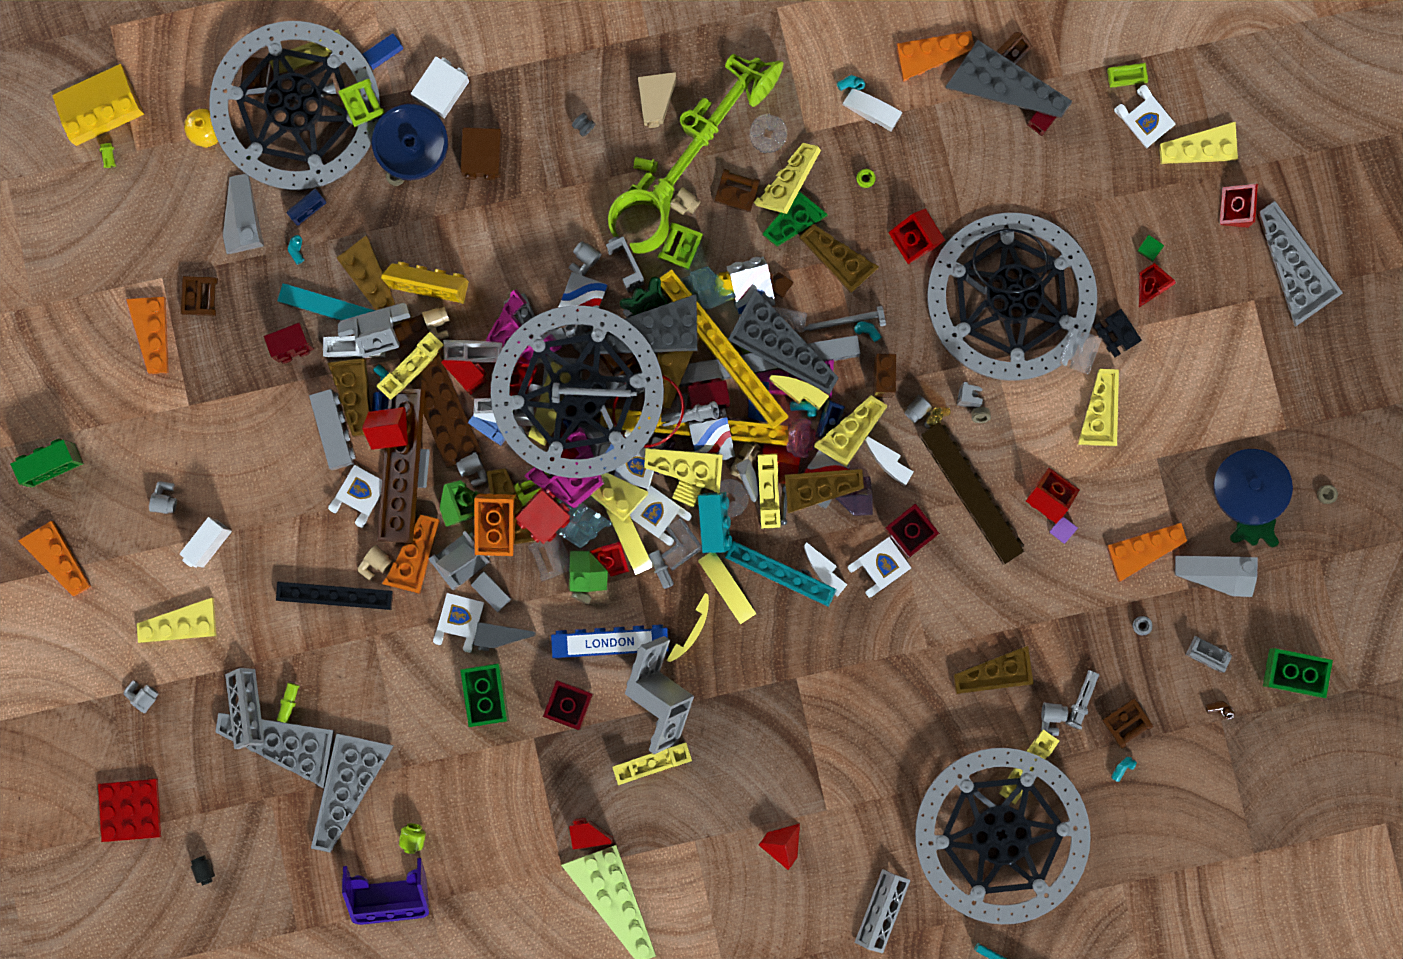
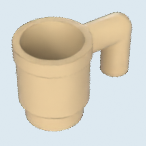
[670,187,701,215]
[422,307,450,340]
[358,545,392,580]

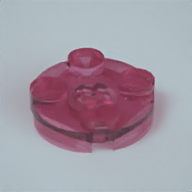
[786,419,816,458]

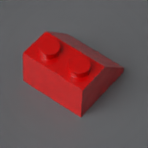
[888,208,945,264]
[441,360,488,395]
[1026,468,1080,524]
[569,818,613,850]

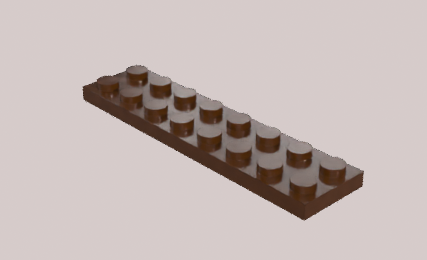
[393,314,482,468]
[377,389,425,543]

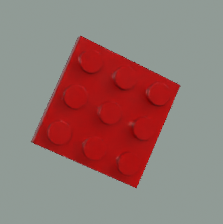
[98,779,161,842]

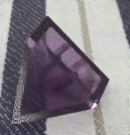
[835,477,873,516]

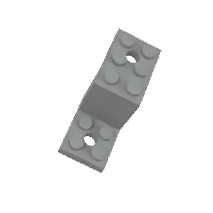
[625,636,694,754]

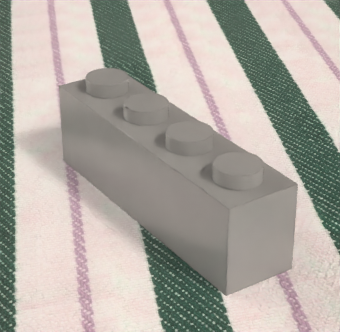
[309,389,356,470]

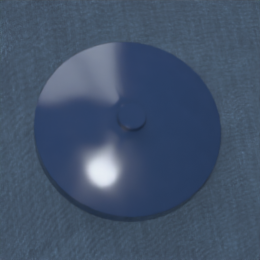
[372,104,448,180]
[1213,449,1293,525]

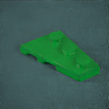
[762,191,828,247]

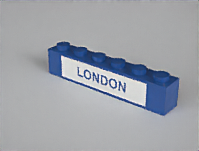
[551,624,669,658]

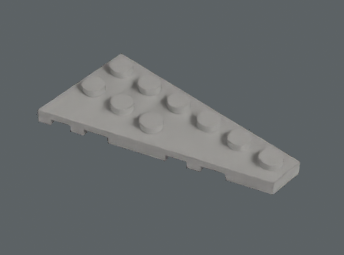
[1258,201,1343,327]
[215,713,334,788]
[311,733,394,853]

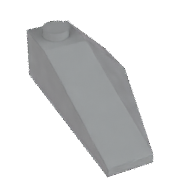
[223,174,264,255]
[1175,556,1258,597]

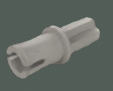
[648,550,674,589]

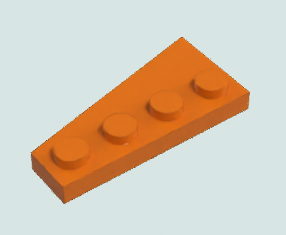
[896,31,974,82]
[126,297,169,374]
[382,515,440,594]
[18,521,91,596]
[1107,523,1187,582]

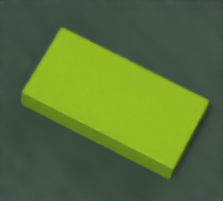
[1107,63,1148,88]

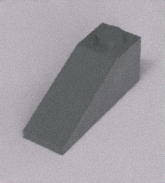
[474,622,536,651]

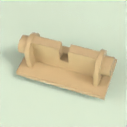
[730,442,763,480]

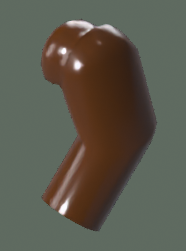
[1205,701,1235,720]

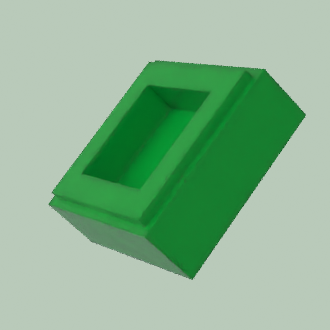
[1137,235,1164,262]

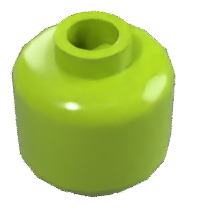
[399,823,426,854]

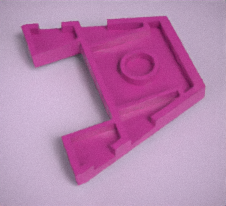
[486,289,562,361]
[524,427,604,508]

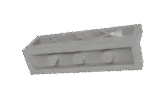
[225,668,265,749]
[855,869,910,953]

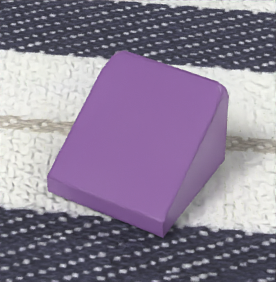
[1049,517,1078,544]

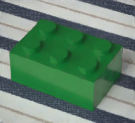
[10,438,84,488]
[1263,648,1333,698]
[460,664,509,727]

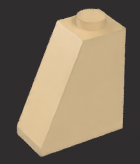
[638,72,676,128]

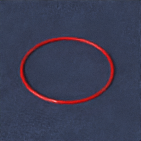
[612,375,684,447]

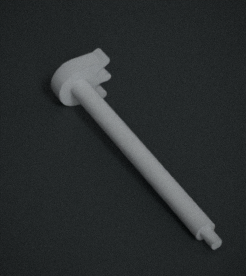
[803,306,886,331]
[552,383,637,403]

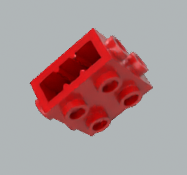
[515,487,571,544]

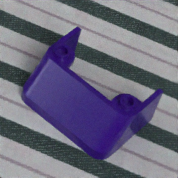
[342,858,429,925]

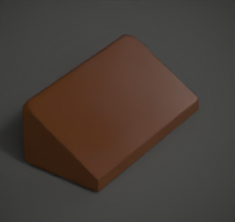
[996,32,1033,64]

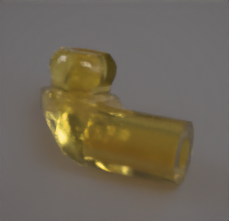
[926,407,951,426]

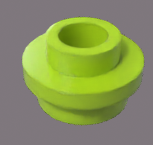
[856,169,875,188]

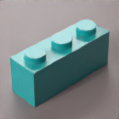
[698,492,732,553]

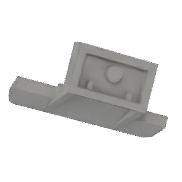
[338,303,410,358]

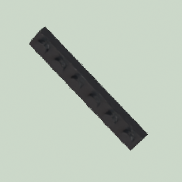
[276,582,393,610]

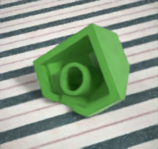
[440,480,480,527]
[568,551,608,592]

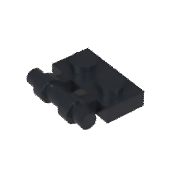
[1094,309,1142,358]

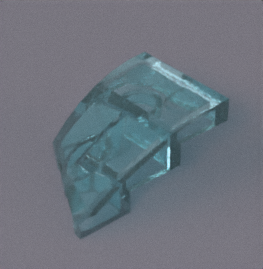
[680,266,736,311]
[556,501,612,548]

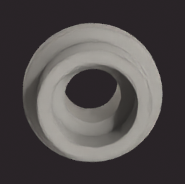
[1133,616,1152,635]

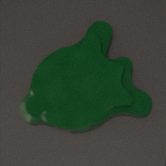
[619,276,669,316]
[1230,519,1279,548]

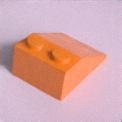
[474,494,516,556]

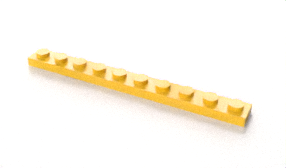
[660,269,788,429]
[600,408,793,446]

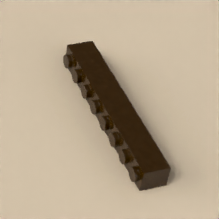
[919,422,1025,565]

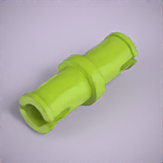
[276,683,300,723]

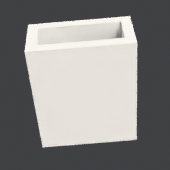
[411,57,469,119]
[180,517,232,568]

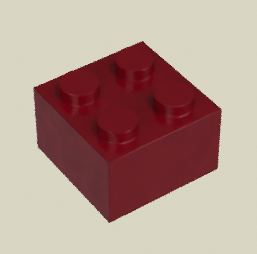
[263,322,314,364]
[688,378,730,409]
[884,503,940,559]
[543,680,594,730]

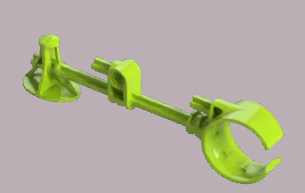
[608,54,784,254]

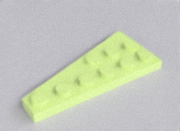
[561,845,656,959]

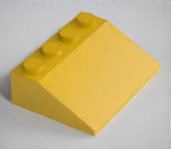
[52,64,144,146]
[381,261,469,304]

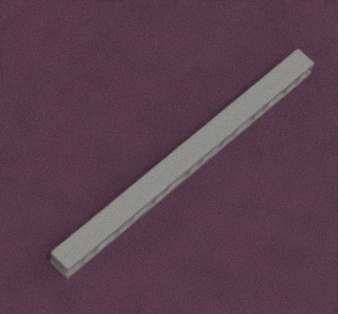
[592,335,861,399]

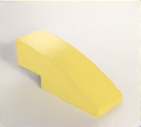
[769,375,829,410]

